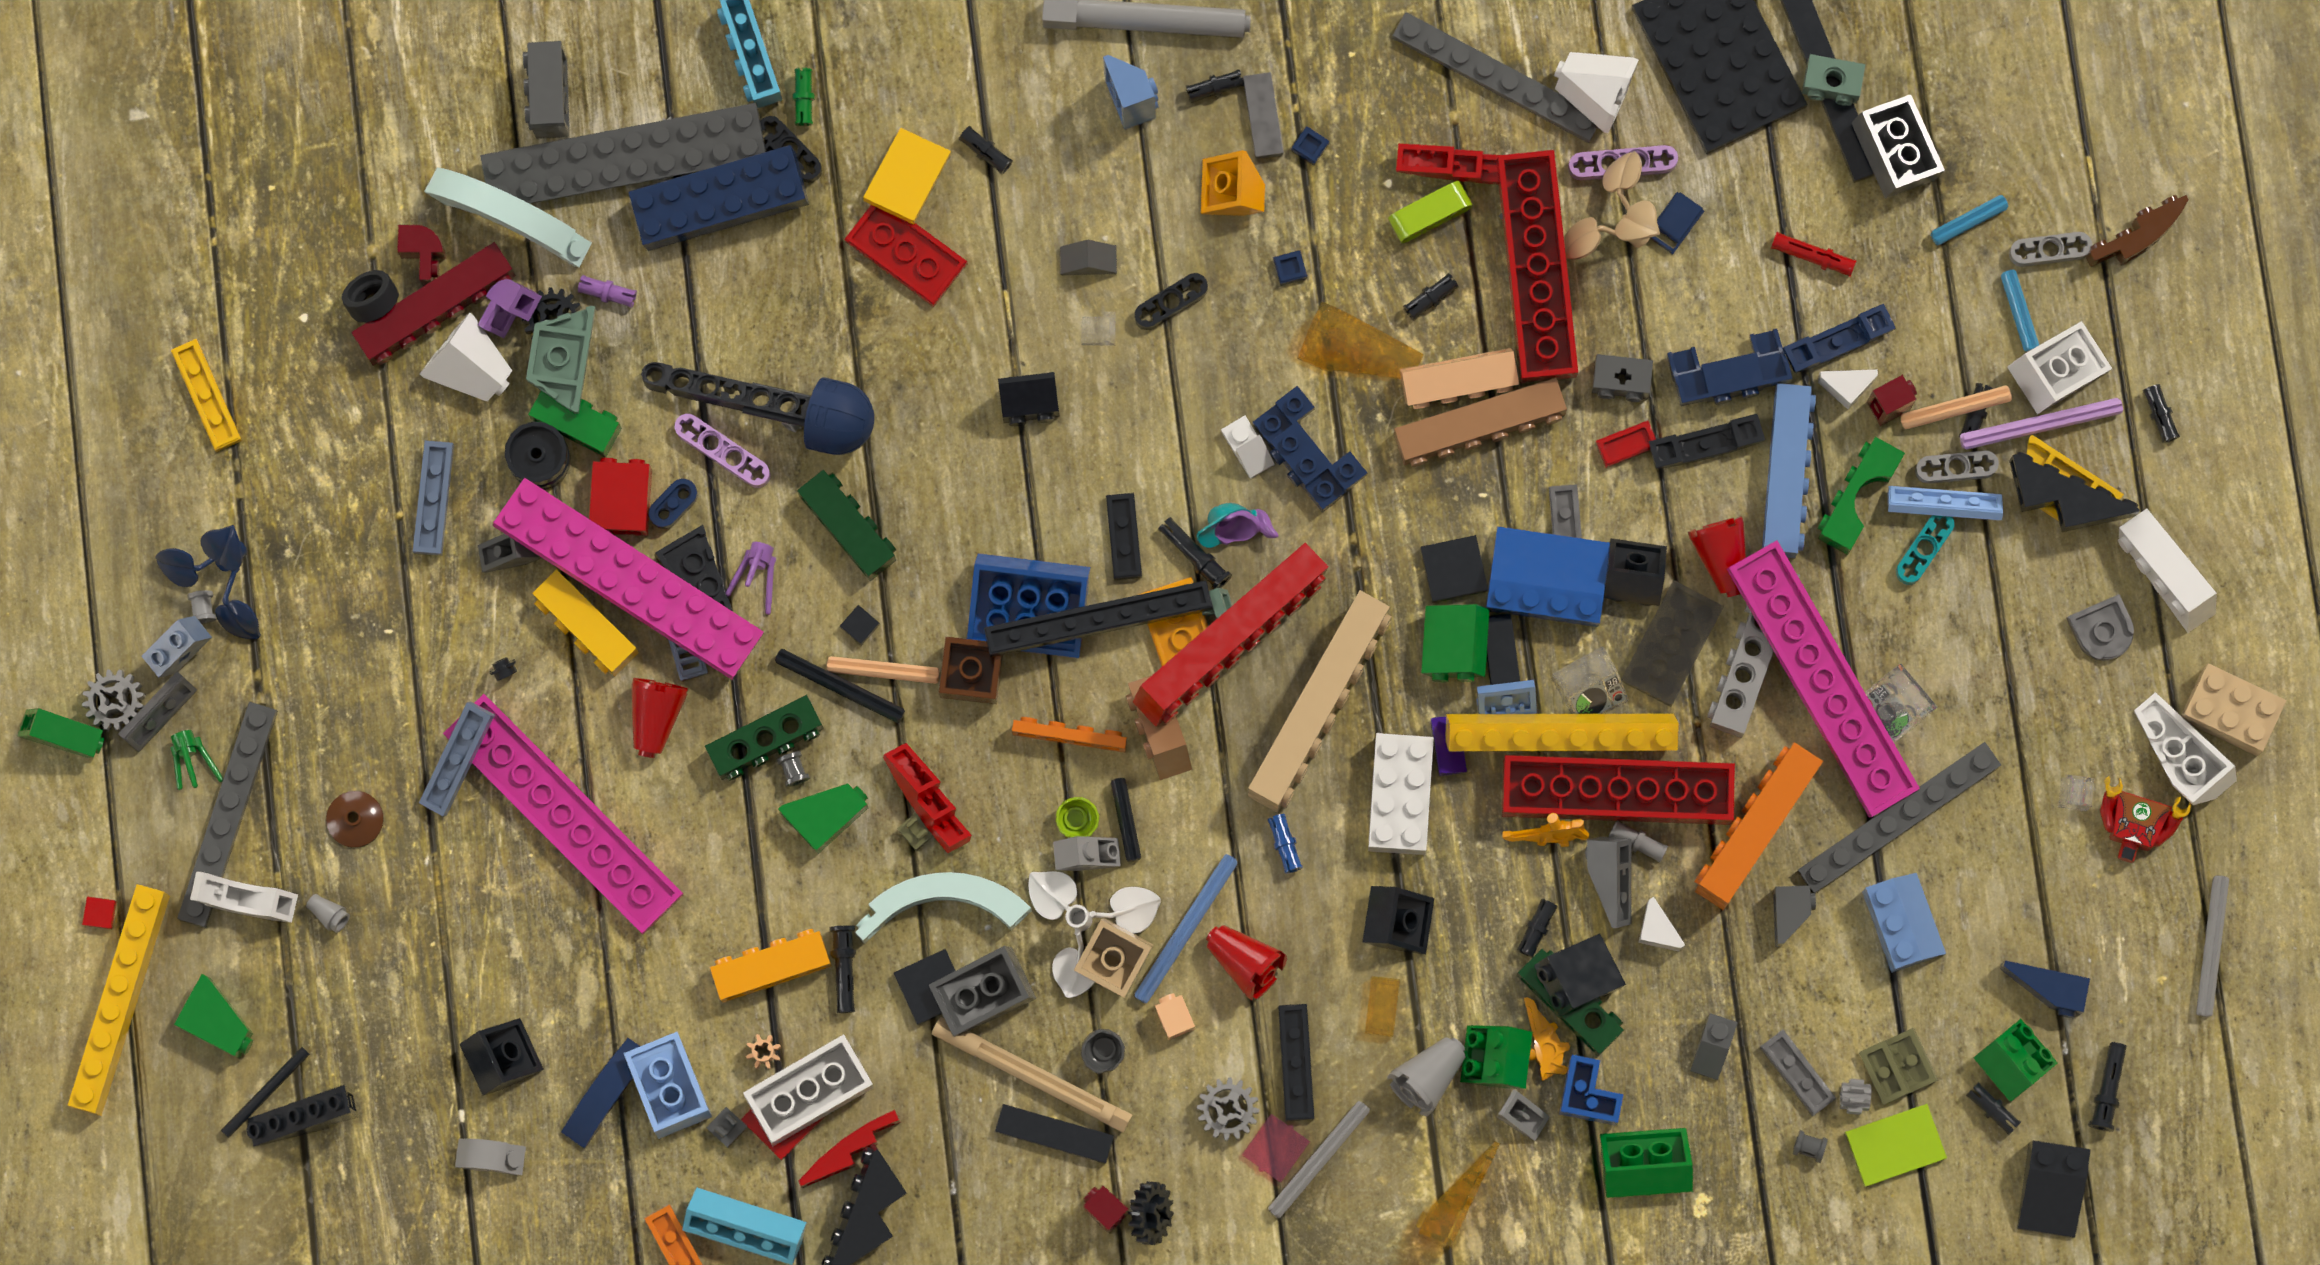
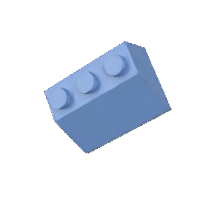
[1103,55,1159,130]
[1862,873,1946,973]

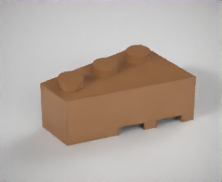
[1126,675,1192,780]

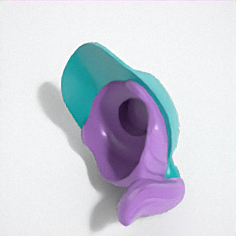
[1196,503,1279,548]

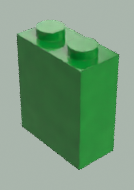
[1421,604,1489,683]

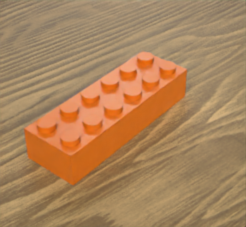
[1694,742,1823,910]

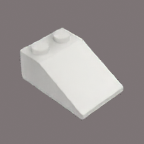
[2007,321,2112,414]

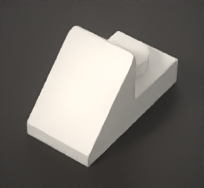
[1221,416,1274,479]

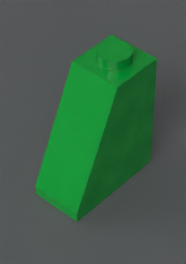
[17,708,104,758]
[778,783,869,854]
[174,974,253,1059]

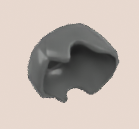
[1081,1029,1125,1074]

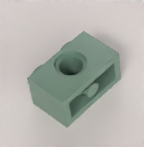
[1802,54,1866,106]

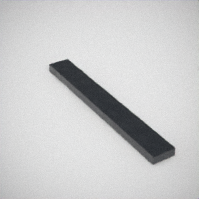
[1780,0,1875,183]
[984,581,1213,657]

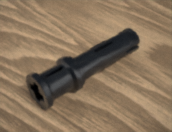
[1158,517,1232,590]
[829,925,856,1013]
[2088,1042,2127,1132]

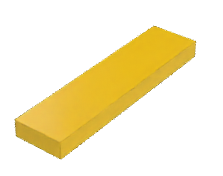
[171,339,242,452]

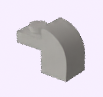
[455,1139,526,1175]

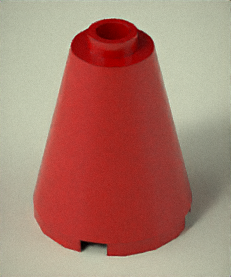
[1688,516,1746,598]
[631,678,688,758]
[1206,925,1287,1000]

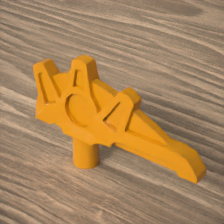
[1502,813,1589,847]
[1524,997,1570,1081]

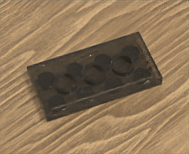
[1621,580,1724,707]

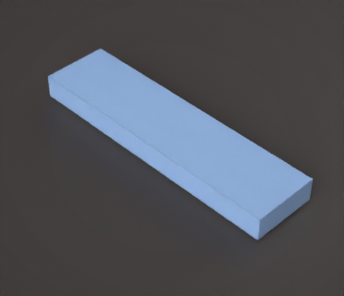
[1887,486,2003,520]

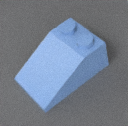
[624,1032,712,1139]

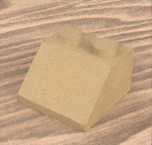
[1074,918,1153,998]

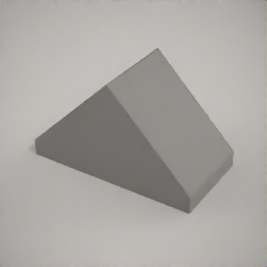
[1497,1090,1550,1141]

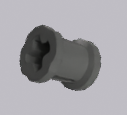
[777,751,810,787]
[1792,1130,1828,1163]

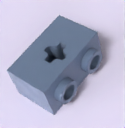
[142,616,212,678]

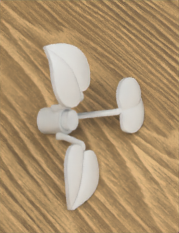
[1028,871,1161,998]

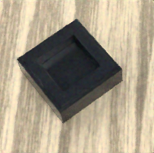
[840,605,880,646]

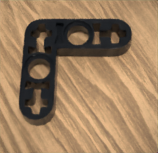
[760,116,822,183]

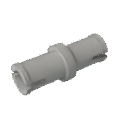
[1608,820,1668,863]

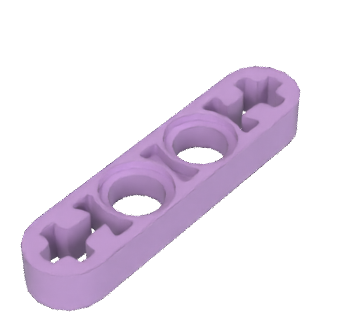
[1568,145,1678,180]
[675,414,770,488]

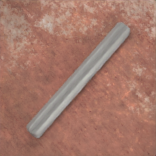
[2196,875,2229,1017]
[1268,1101,1370,1218]

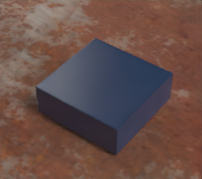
[1291,126,1330,166]
[1273,250,1308,286]

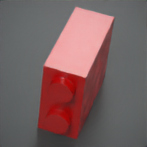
[589,458,652,536]

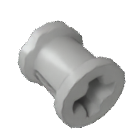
[187,590,217,624]

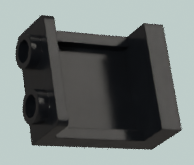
[1534,933,1626,1016]

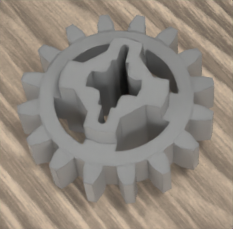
[82,669,146,732]
[1197,1077,1259,1141]

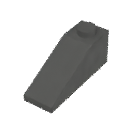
[1585,836,1631,928]

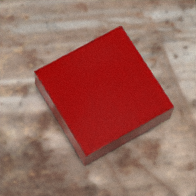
[82,897,117,930]

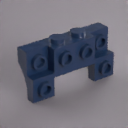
[1667,328,1793,407]
[1253,386,1368,513]

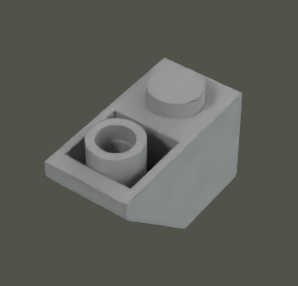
[1053,836,1121,871]

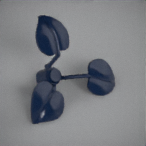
[155,525,261,639]

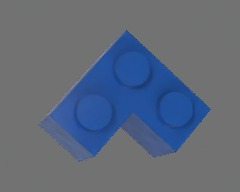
[1559,1055,1624,1126]

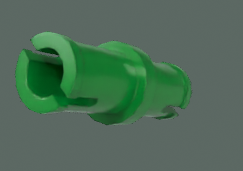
[792,68,815,126]

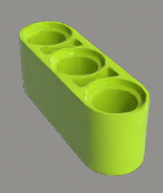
[1388,181,1473,243]

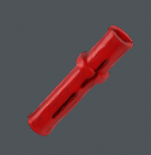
[1771,232,1857,277]

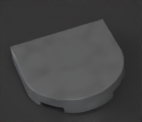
[2066,594,2134,661]

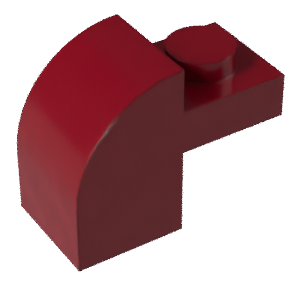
[397,225,446,286]

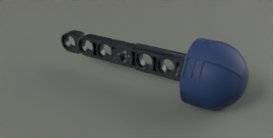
[641,362,875,455]

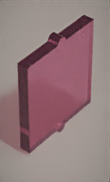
[1242,1114,1310,1183]

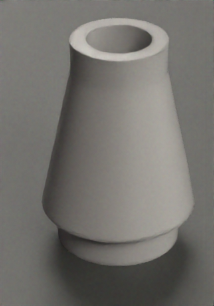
[306,894,350,933]

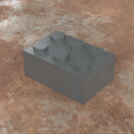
[523,41,570,139]
[1851,95,1945,199]

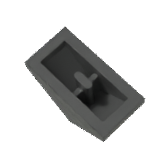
[1060,239,1117,275]

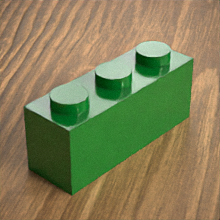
[528,391,622,458]

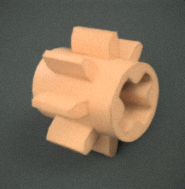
[746,1034,781,1070]

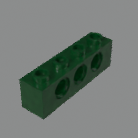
[705,694,824,781]
[1516,949,1624,1057]

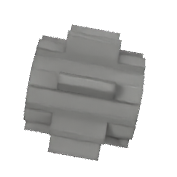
[1840,1079,1871,1115]

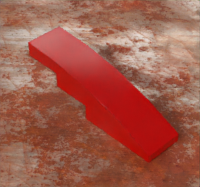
[1396,143,1499,185]
[883,743,972,853]
[798,1109,901,1188]

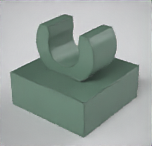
[1202,588,1232,618]

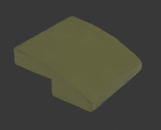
[1859,1028,1939,1105]

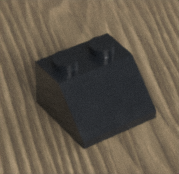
[998,372,1060,426]
[1604,538,1667,606]
[1362,886,1435,954]
[459,1018,544,1096]

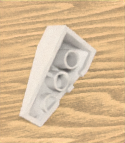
[2134,692,2237,805]

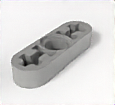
[2009,232,2092,267]
[1915,451,1999,484]

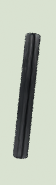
[775,649,905,723]

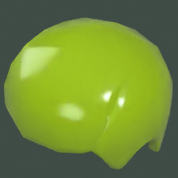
[1055,797,1100,838]

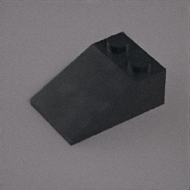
[2017,1140,2091,1238]

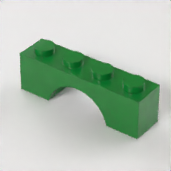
[1817,437,1905,555]

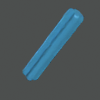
[1930,195,2008,245]
[2001,270,2039,351]

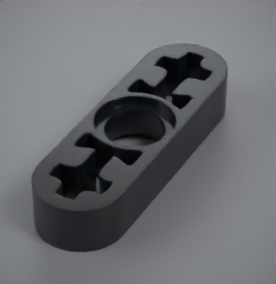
[1135,273,1208,330]

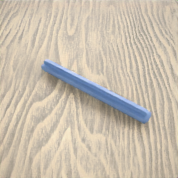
[1135,854,1237,1003]

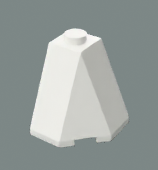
[1554,52,1639,134]
[420,313,512,401]

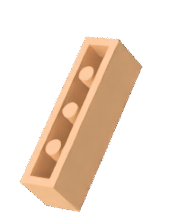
[1399,348,1519,409]

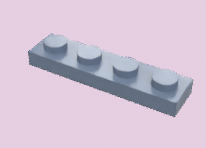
[413,441,454,556]
[419,702,495,816]

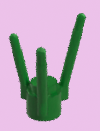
[170,730,224,790]

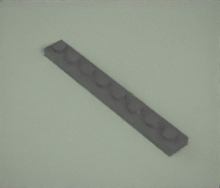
[1392,12,1598,143]
[177,702,278,928]
[1797,742,2001,893]

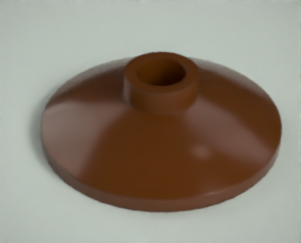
[326,791,384,848]

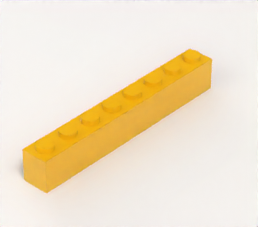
[1445,714,1679,751]
[68,884,170,1116]

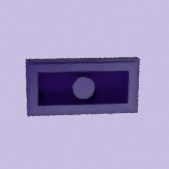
[1430,717,1467,776]

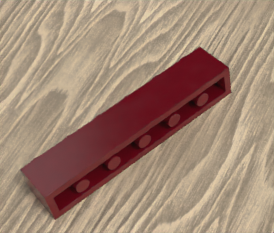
[351,241,516,366]

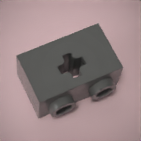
[1592,354,1653,402]

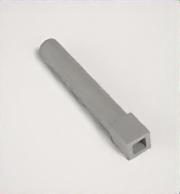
[1042,0,1251,38]

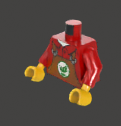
[2100,776,2191,863]

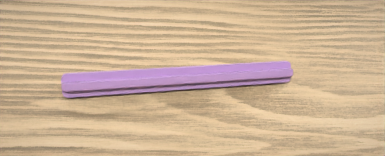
[1960,398,2123,450]

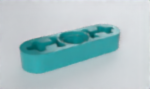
[1896,515,1954,585]

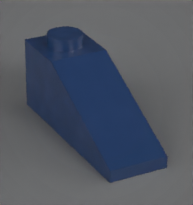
[2000,960,2090,1018]

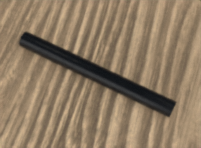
[221,1047,310,1138]

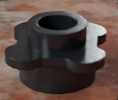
[489,657,517,681]

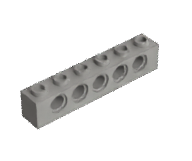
[1707,573,1800,738]

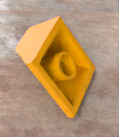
[1201,150,1265,216]

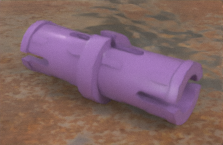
[578,275,637,308]

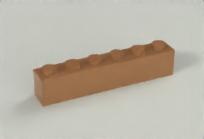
[1394,378,1567,467]

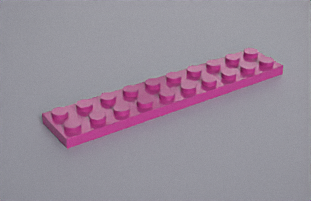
[493,478,764,680]
[1727,540,1920,818]
[443,694,684,935]

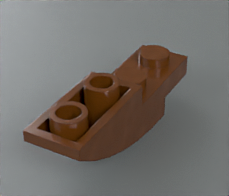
[2086,195,2189,267]

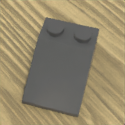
[929,946,1037,1037]

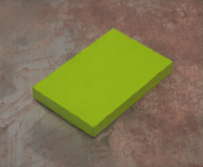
[1845,1104,1947,1187]

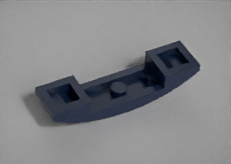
[1783,303,1896,373]
[561,1038,640,1149]

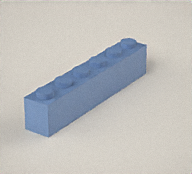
[1762,383,1816,558]

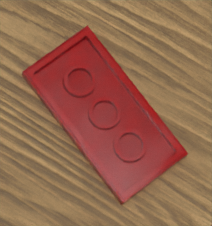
[844,205,968,307]

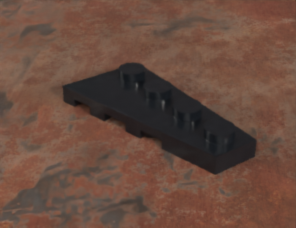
[654,525,733,611]

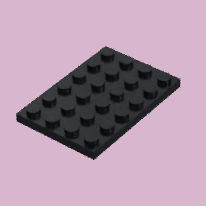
[1632,0,1808,155]

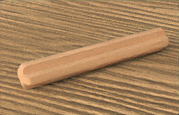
[1901,386,2012,429]
[827,656,940,684]

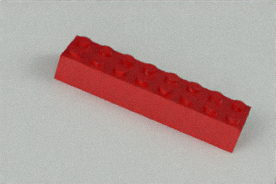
[1496,150,1579,383]
[1133,542,1329,727]
[1502,755,1735,825]

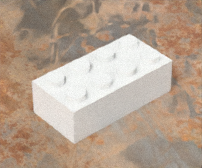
[1368,733,1434,855]
[743,1035,873,1146]

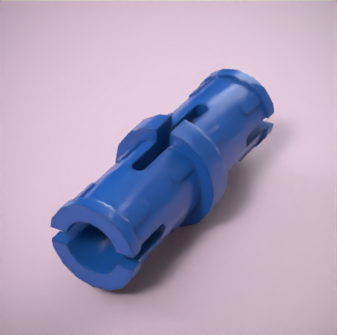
[1268,814,1303,874]

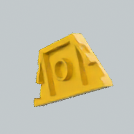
[2026,435,2124,521]

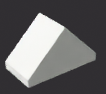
[1818,370,1878,409]
[1639,897,1685,951]

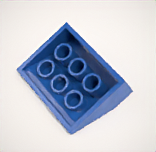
[1486,526,1610,627]
[967,553,1091,658]

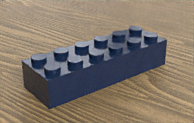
[629,145,810,251]

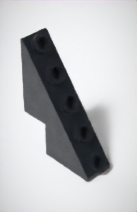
[2009,452,2140,532]
[247,1085,358,1147]
[821,1143,907,1265]

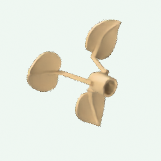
[1564,151,1660,260]

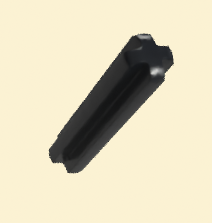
[1111,778,1141,862]

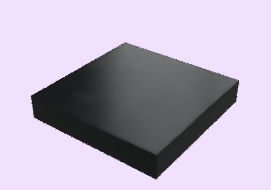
[1420,535,1488,603]
[894,949,956,1026]

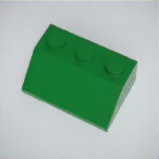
[1600,1128,1693,1198]

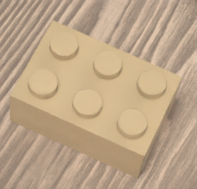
[2181,663,2287,756]

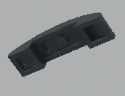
[1648,413,1765,469]

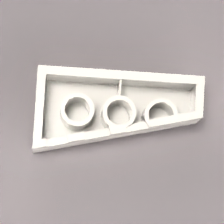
[2118,509,2217,633]

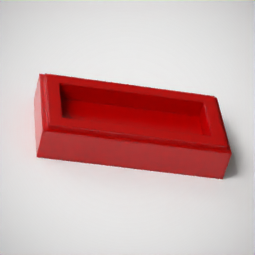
[1595,420,1656,468]

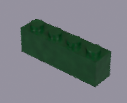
[797,469,896,581]

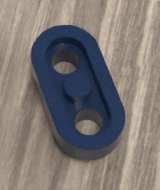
[649,479,698,529]

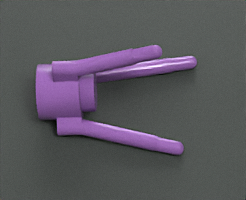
[725,542,777,615]

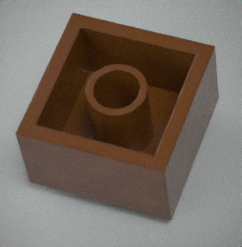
[939,637,1003,704]

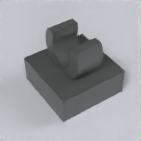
[706,1107,748,1148]

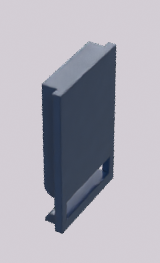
[1650,192,1704,254]

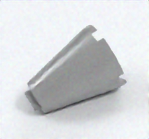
[1387,1037,1465,1116]

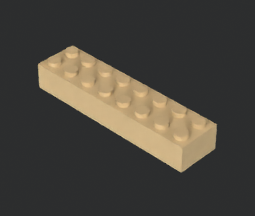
[1248,590,1392,813]

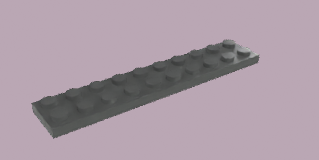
[480,103,766,204]

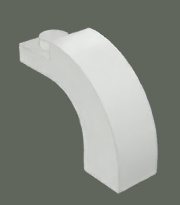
[190,872,298,923]

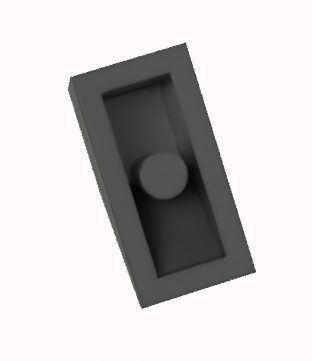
[477,534,542,573]
[1773,886,1816,947]
[1690,1013,1738,1080]

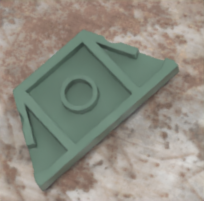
[526,306,596,414]

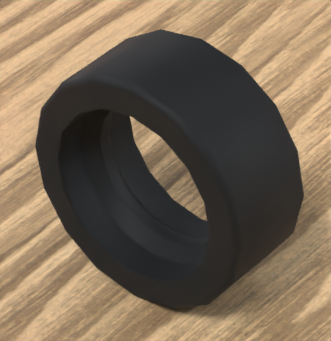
[341,270,399,323]

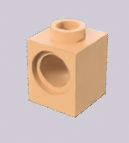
[1155,993,1195,1040]

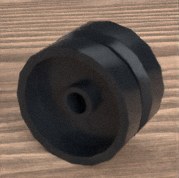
[505,422,571,490]

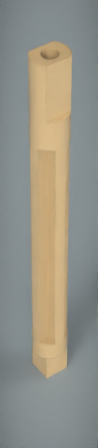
[931,1017,1132,1133]

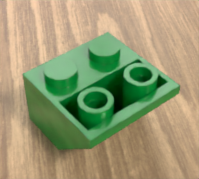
[1973,1019,2058,1103]
[1460,1025,1533,1089]

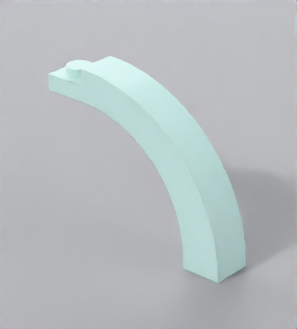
[424,167,592,267]
[855,872,1032,944]

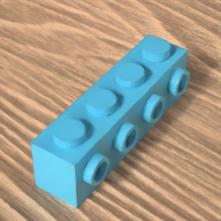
[717,0,782,108]
[682,1187,807,1265]

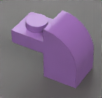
[478,279,542,338]

